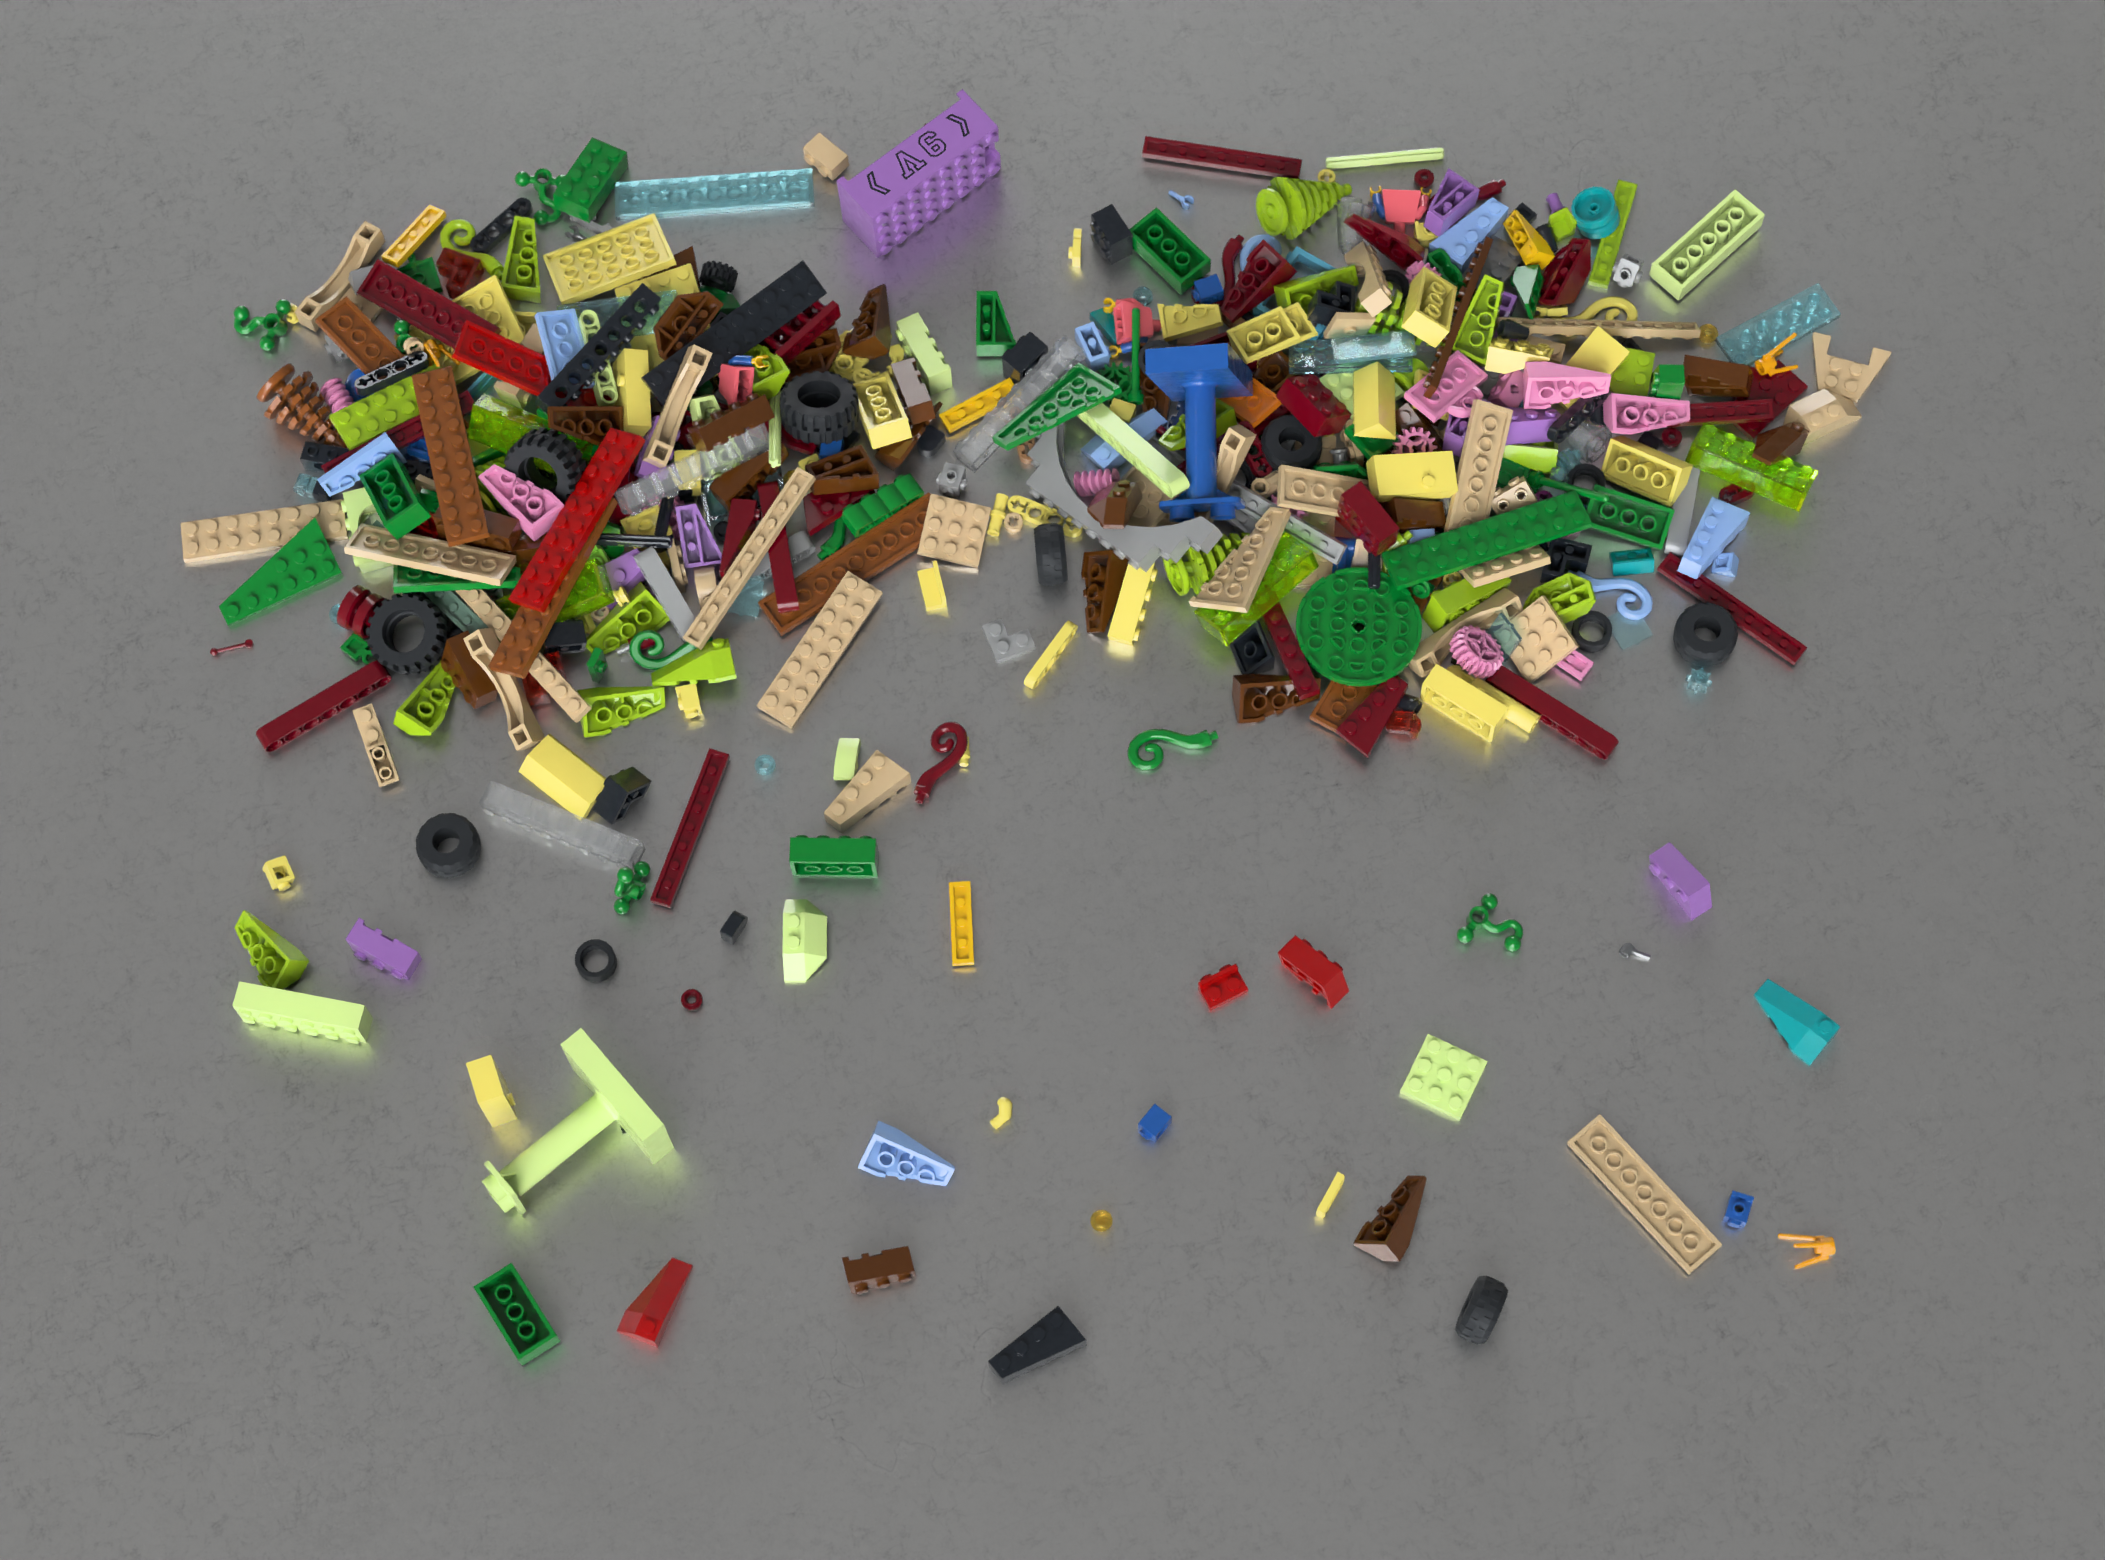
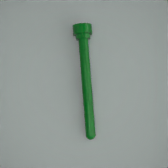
[1127,308,1144,405]
[1528,470,1610,502]

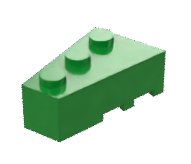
[976,291,1016,356]
[1648,364,1685,400]

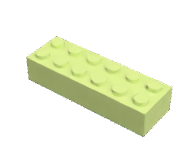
[1649,189,1765,301]
[232,981,373,1044]

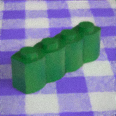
[1425,248,1475,312]
[841,473,924,538]

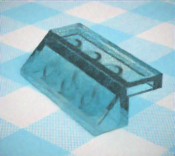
[1329,330,1417,364]

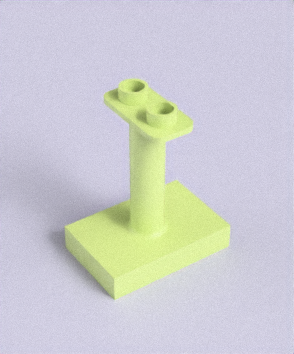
[481,1028,674,1215]

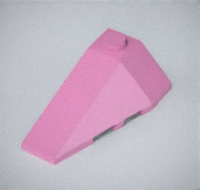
[1523,361,1611,409]
[1603,393,1690,435]
[478,464,564,542]

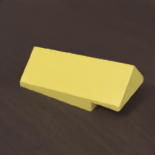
[1227,302,1318,364]
[1353,361,1396,440]

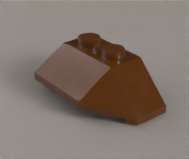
[653,291,724,361]
[767,328,842,383]
[1087,480,1142,529]

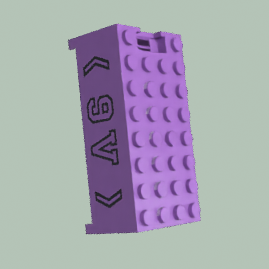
[837,89,1001,258]

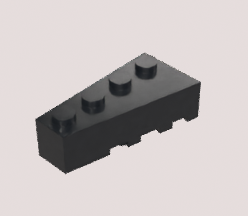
[988,1306,1087,1384]

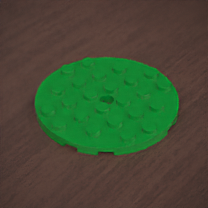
[1296,567,1422,686]

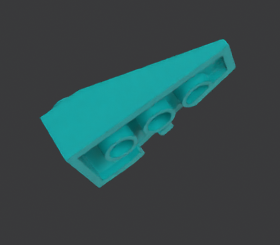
[1754,979,1840,1066]

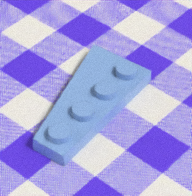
[317,432,407,496]

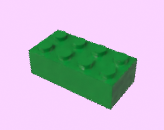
[553,137,628,223]
[1129,207,1211,295]
[359,452,431,540]
[1585,484,1675,551]
[789,835,879,877]
[473,1263,561,1366]

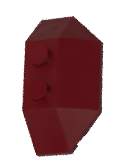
[1539,238,1591,306]

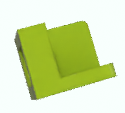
[1548,207,1577,243]

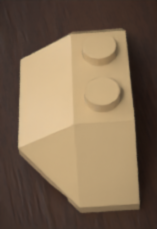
[1783,388,1862,446]

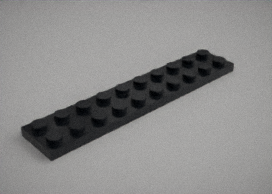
[641,260,827,407]

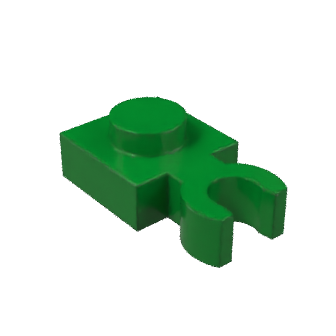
[340,633,378,666]

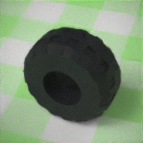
[1261,414,1322,471]
[1034,523,1068,586]
[1673,602,1738,667]
[416,813,481,878]
[1455,1275,1508,1345]

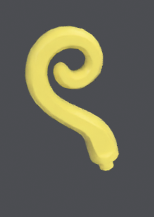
[1559,296,1638,321]

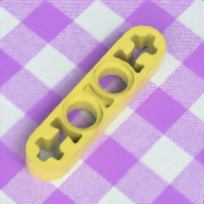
[1007,495,1083,538]
[1024,620,1078,690]

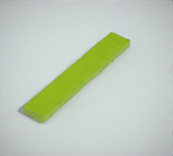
[1588,179,1638,289]

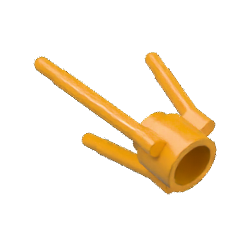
[1755,333,1798,376]
[423,339,460,367]
[1778,1233,1835,1269]

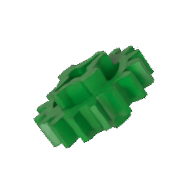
[1098,362,1132,405]

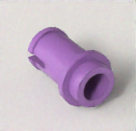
[1546,193,1565,214]

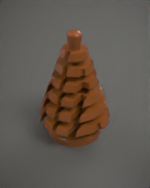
[256,363,348,449]

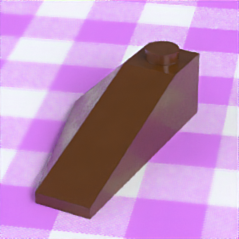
[842,284,891,360]
[874,402,943,471]
[547,406,624,446]
[1752,422,1809,466]
[1353,1175,1427,1262]

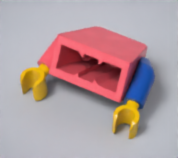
[1370,186,1432,234]
[1103,298,1161,360]
[718,355,769,405]

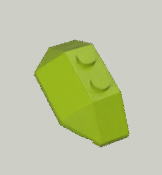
[1523,572,1596,624]

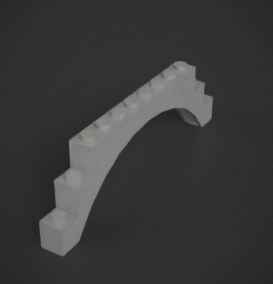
[1025,423,1223,572]

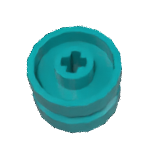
[1571,187,1620,239]

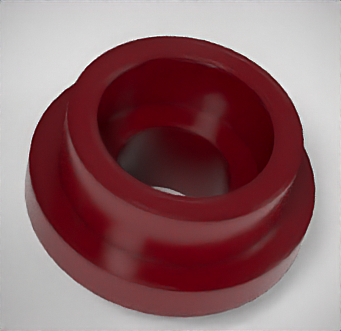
[1414,169,1434,189]
[1661,428,1682,448]
[681,989,703,1011]

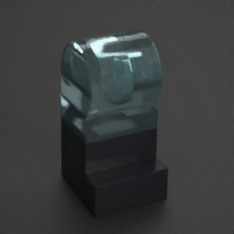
[293,473,333,502]

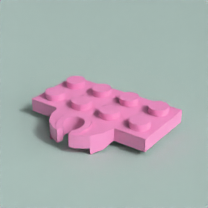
[1403,350,1488,423]

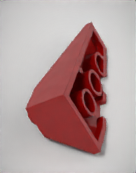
[617,1257,693,1348]

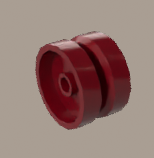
[337,585,386,638]

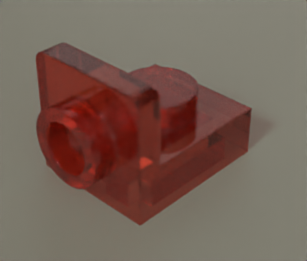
[1386,711,1422,739]

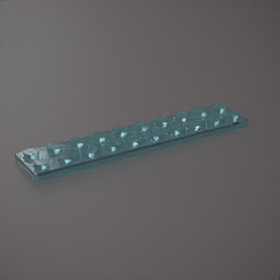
[615,168,815,221]

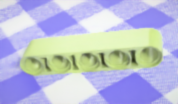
[578,310,618,406]

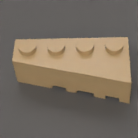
[494,323,545,410]
[824,750,911,833]

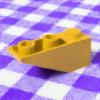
[1503,210,1555,270]

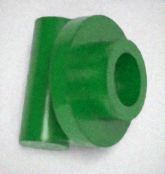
[1411,581,1436,599]

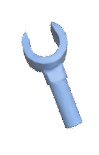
[1168,190,1194,210]

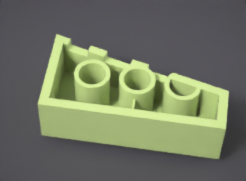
[895,312,953,396]

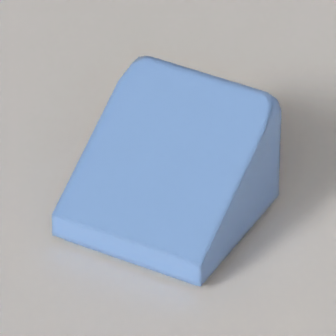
[1711,552,1739,577]

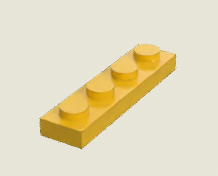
[381,205,447,268]
[939,377,1020,434]
[949,881,974,966]

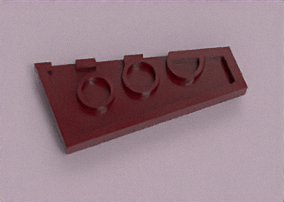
[1336,675,1408,758]

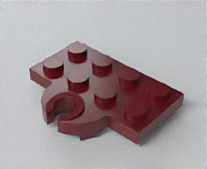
[1732,359,1808,442]

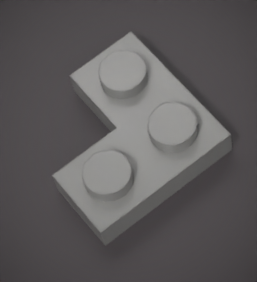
[982,618,1036,664]

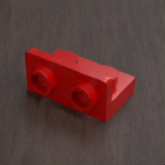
[1198,964,1248,1011]

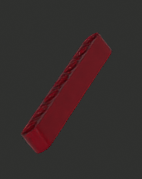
[757,480,800,614]
[256,660,392,752]
[1485,665,1619,760]

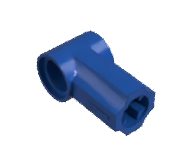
[1332,536,1356,574]

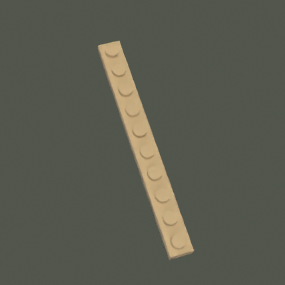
[1496,317,1701,340]
[683,467,816,650]
[455,589,592,723]

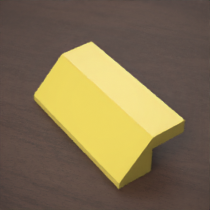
[518,734,606,821]

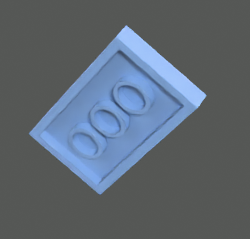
[535,309,595,389]

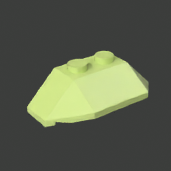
[783,899,827,982]

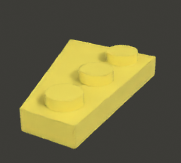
[1157,304,1223,342]

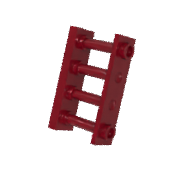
[763,300,841,365]

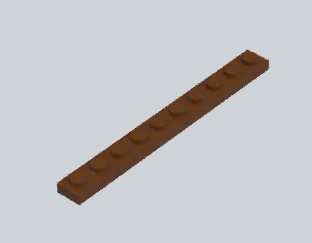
[1423,236,1493,399]

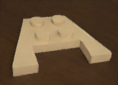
[1812,332,1891,403]

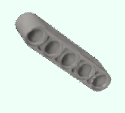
[1664,463,1701,557]
[717,530,816,592]
[634,546,695,643]

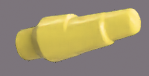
[960,737,970,767]

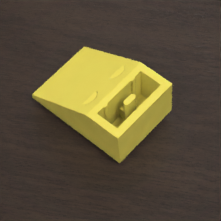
[1485,336,1554,374]

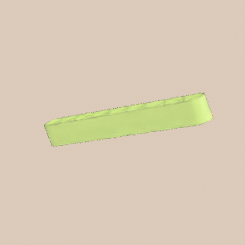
[1077,403,1190,498]

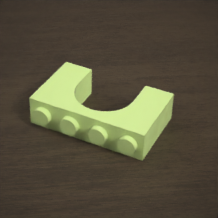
[341,487,394,573]

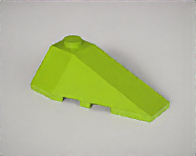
[586,582,669,655]
[234,910,309,989]

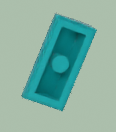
[1089,308,1118,346]
[1609,548,1654,576]

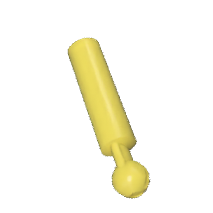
[1446,665,1541,733]

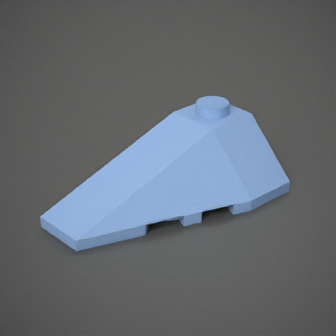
[1080,408,1168,472]
[858,1120,955,1186]

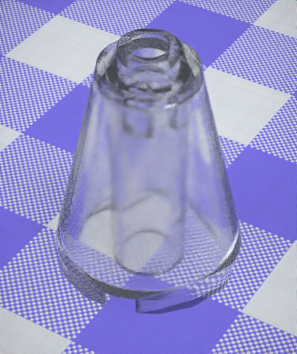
[1336,197,1376,255]
[1561,413,1612,463]

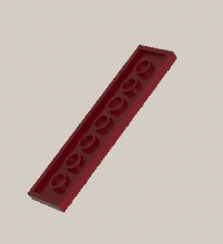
[356,259,501,349]

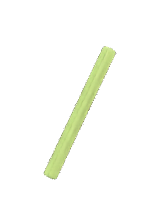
[1326,147,1444,169]
[769,391,781,468]

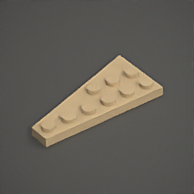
[1189,507,1291,613]

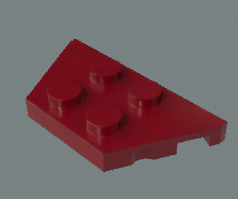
[803,490,875,536]

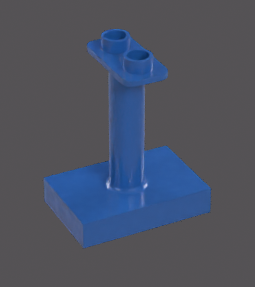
[1145,343,1253,523]

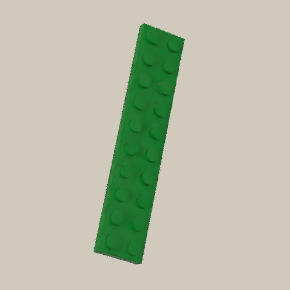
[1381,490,1592,591]

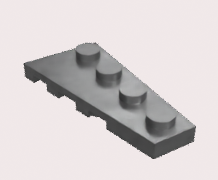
[1473,234,1523,294]

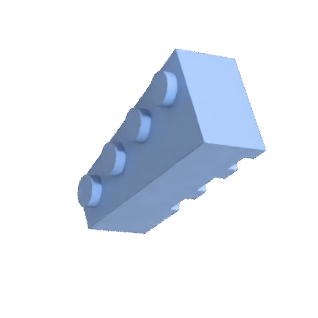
[1428,197,1509,274]
[1678,497,1750,579]

